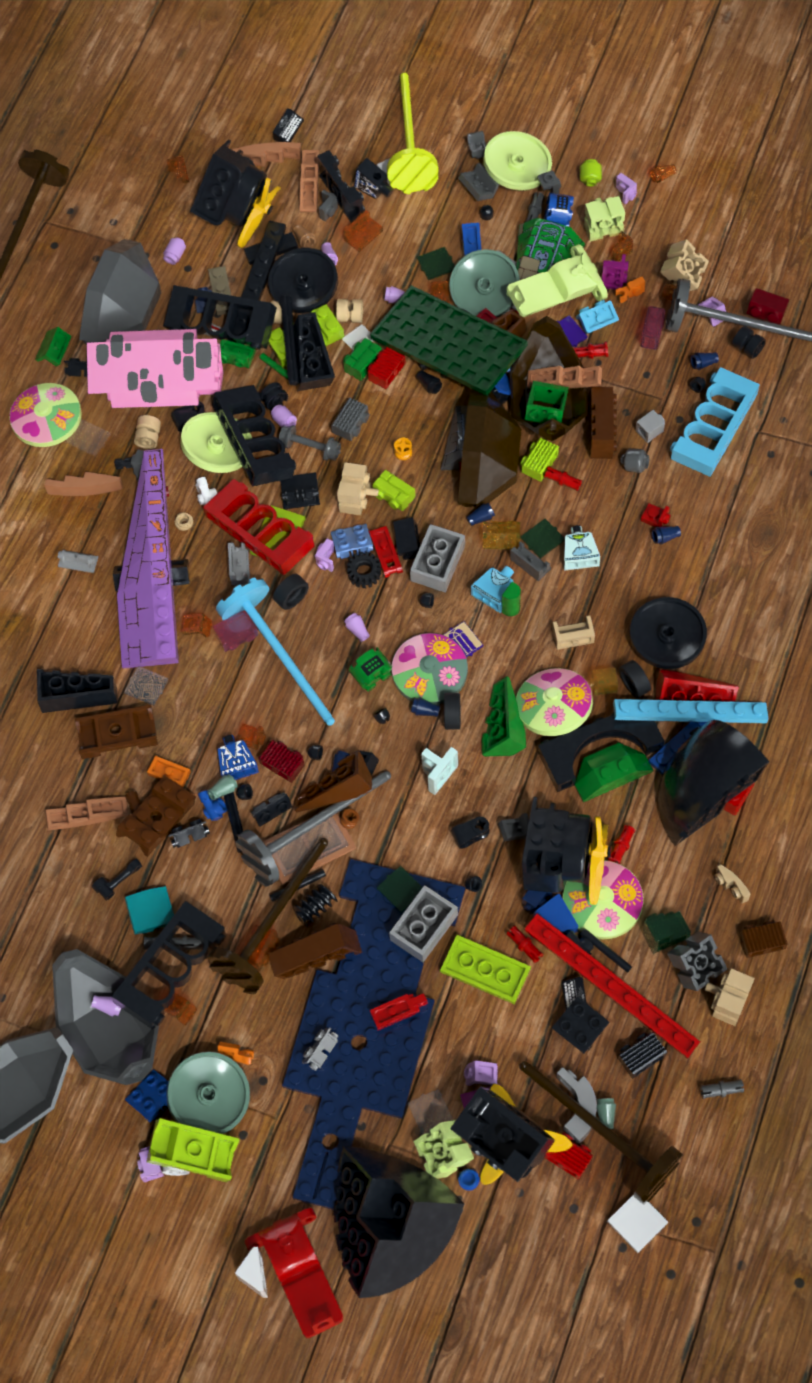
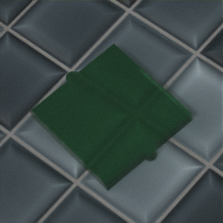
[417,247,455,281]
[521,519,565,559]
[377,866,423,912]

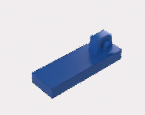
[462,223,482,256]

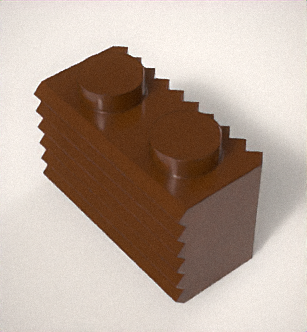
[740,920,788,958]

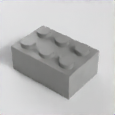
[410,524,465,593]
[389,885,458,962]

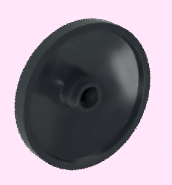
[268,248,338,313]
[630,597,707,669]

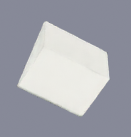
[235,1247,268,1298]

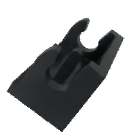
[394,517,420,560]

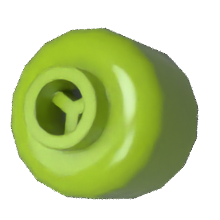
[580,159,602,187]

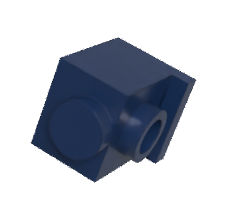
[522,890,553,914]

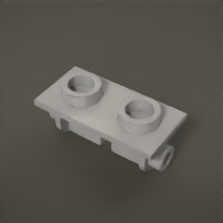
[58,550,99,573]
[302,1028,338,1071]

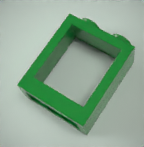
[525,381,569,423]

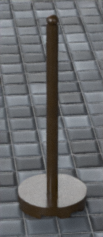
[0,149,69,281]
[206,838,328,994]
[519,1061,683,1205]

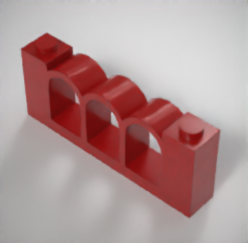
[203,479,315,575]

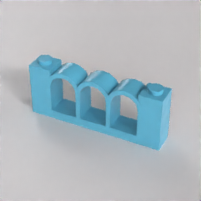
[670,367,760,477]

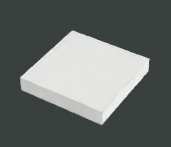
[607,1196,668,1253]

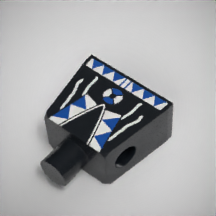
[354,158,393,199]

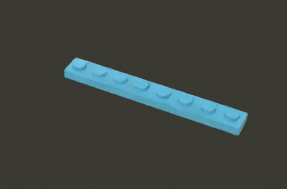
[613,699,769,723]

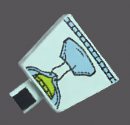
[564,525,600,570]

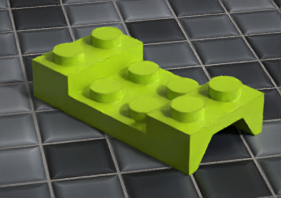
[268,304,344,368]
[146,1118,239,1182]

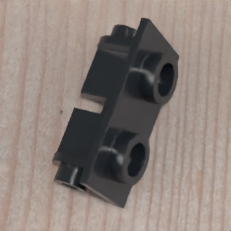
[64,358,88,377]
[250,792,293,827]
[169,819,210,848]

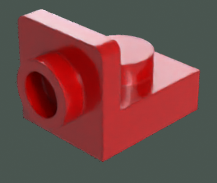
[641,503,671,528]

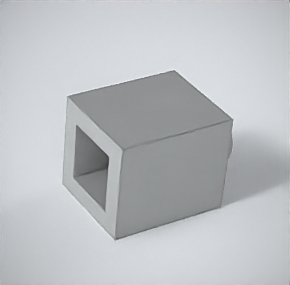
[636,410,665,443]

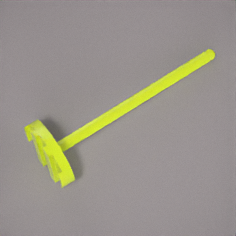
[387,73,439,194]

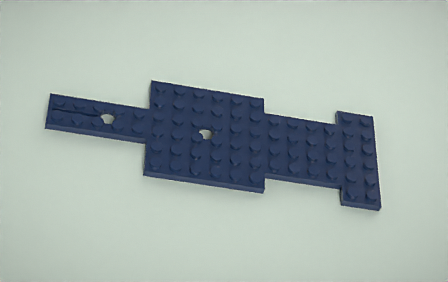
[282,859,465,1210]

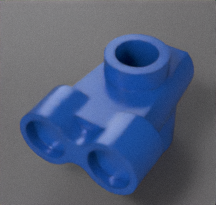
[198,790,227,821]

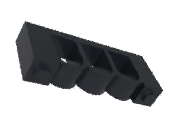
[163,285,277,350]
[212,385,296,487]
[112,901,226,1030]

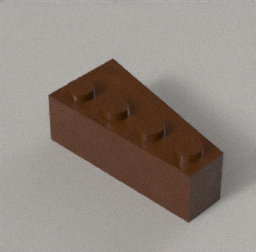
[590,387,617,459]

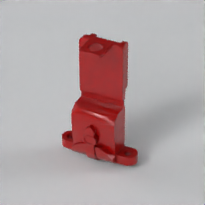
[244,1208,344,1338]

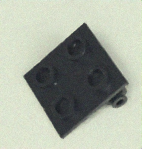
[280,473,320,510]
[552,996,610,1054]

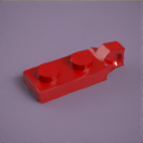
[370,993,428,1031]

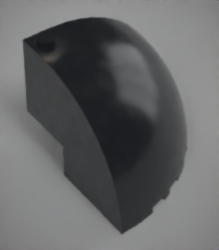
[658,720,770,846]
[334,1146,465,1298]

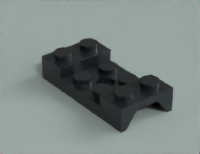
[317,150,365,225]

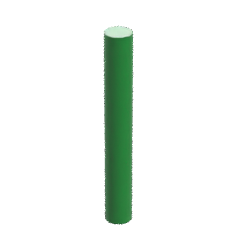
[259,353,288,380]

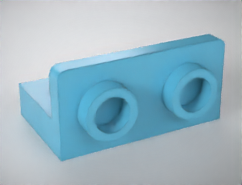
[575,300,619,334]

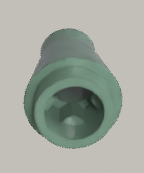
[207,774,237,800]
[597,1098,616,1129]

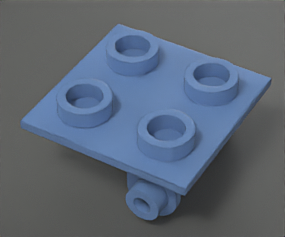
[331,524,373,559]

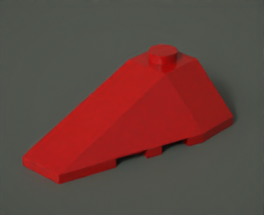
[656,669,739,702]

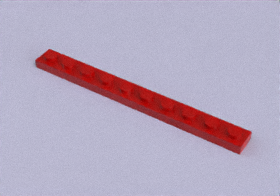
[524,914,700,1059]

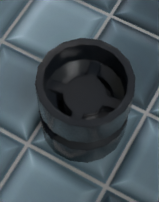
[732,326,766,359]

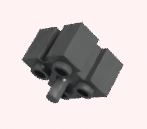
[667,931,727,991]

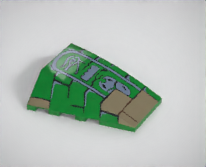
[516,218,585,280]

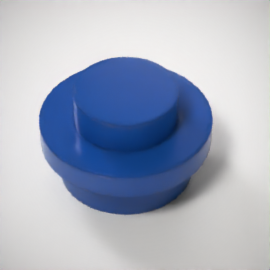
[458,1169,479,1191]

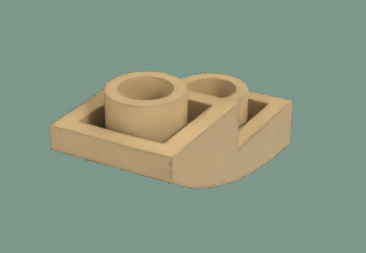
[715,865,751,904]

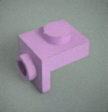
[315,538,335,572]

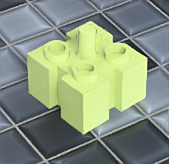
[584,196,625,241]
[414,1120,474,1179]

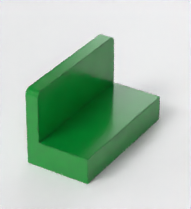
[35,327,72,366]

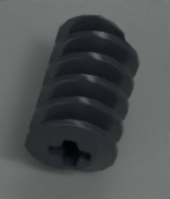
[293,884,338,928]

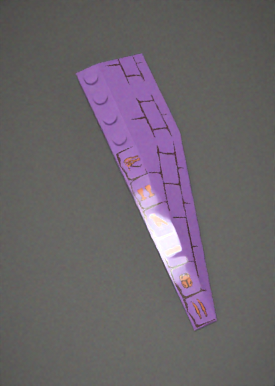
[117,449,179,669]

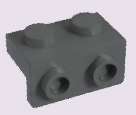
[459,163,499,201]

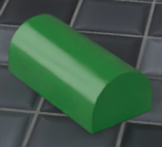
[502,582,521,616]

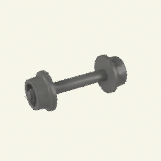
[279,425,341,461]

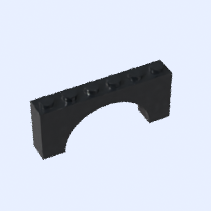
[538,712,665,792]

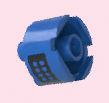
[544,193,574,227]

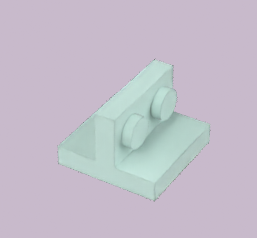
[421,747,458,795]

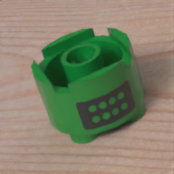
[348,647,393,692]

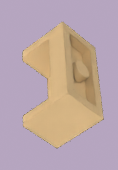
[552,615,595,650]

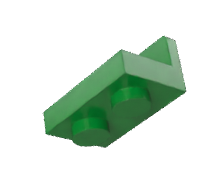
[220,339,256,368]

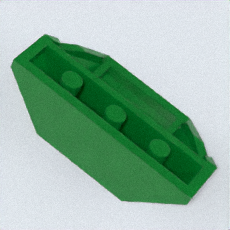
[575,743,654,803]

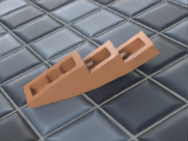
[232,142,302,167]
[300,150,320,212]
[527,366,602,389]
[45,472,123,496]
[45,796,128,831]

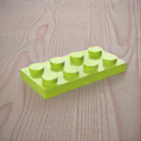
[440,935,531,1005]

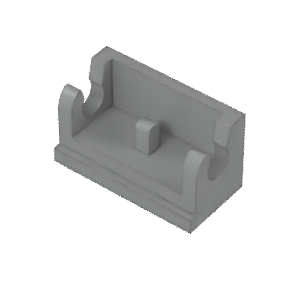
[228,543,250,585]

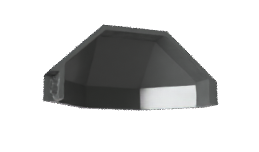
[79,239,162,344]
[52,949,159,1085]
[0,1027,73,1144]

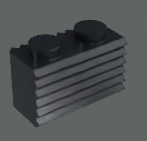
[618,1032,667,1079]

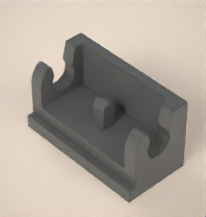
[511,541,551,582]

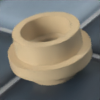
[175,513,193,531]

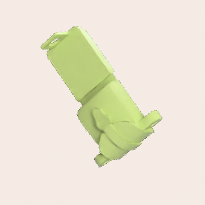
[506,244,608,317]

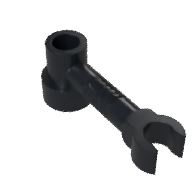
[92,858,142,901]

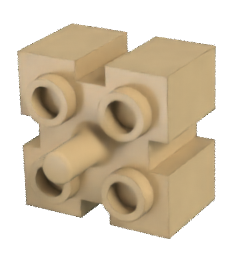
[660,239,709,291]
[337,462,379,516]
[705,968,755,1026]

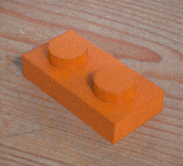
[147,756,191,787]

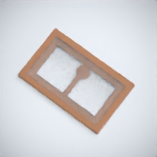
[262,813,357,885]

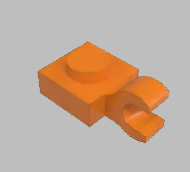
[615,277,646,303]
[217,1042,254,1065]

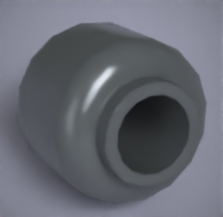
[621,448,649,473]

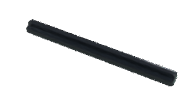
[281,295,299,386]

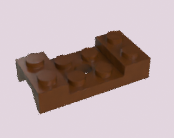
[75,704,158,759]
[116,775,196,857]

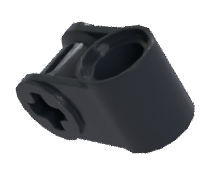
[171,401,206,432]
[451,816,490,849]

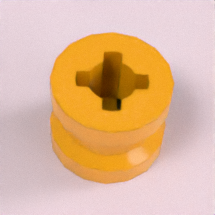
[394,437,412,461]

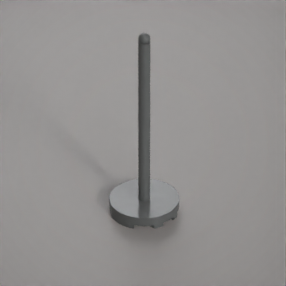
[666,278,812,342]
[235,771,391,887]

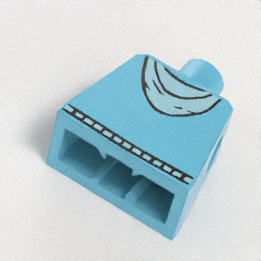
[471,566,514,613]

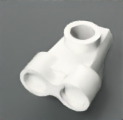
[195,477,217,506]

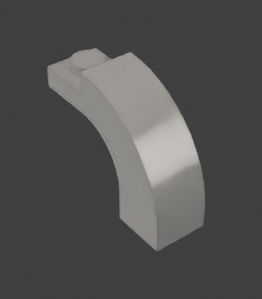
[556,1067,597,1145]

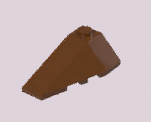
[294,750,372,813]

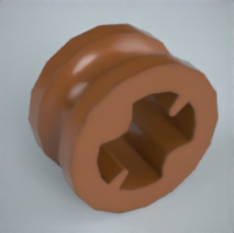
[340,809,359,829]

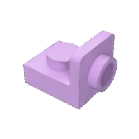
[616,173,637,204]
[698,297,726,326]
[464,1060,497,1086]

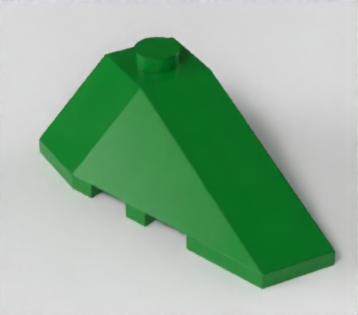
[482,676,526,757]

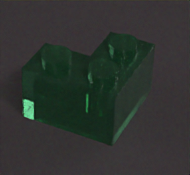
[642,911,691,954]

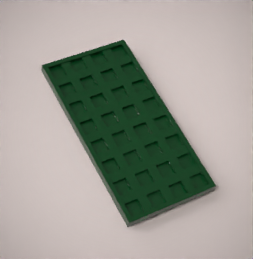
[370,285,528,396]

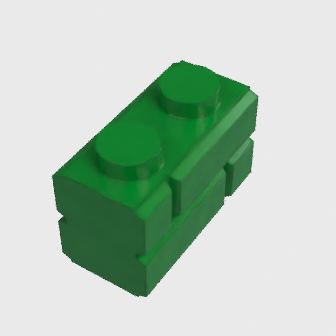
[343,338,382,381]

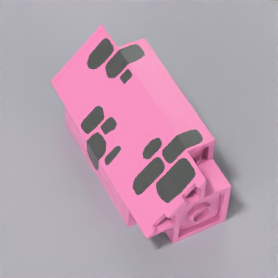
[87,329,223,408]

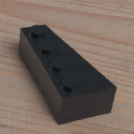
[294,312,335,392]
[37,669,118,713]

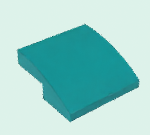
[125,886,174,935]

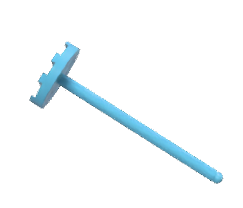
[216,577,335,726]

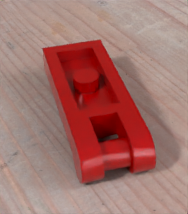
[369,526,403,578]

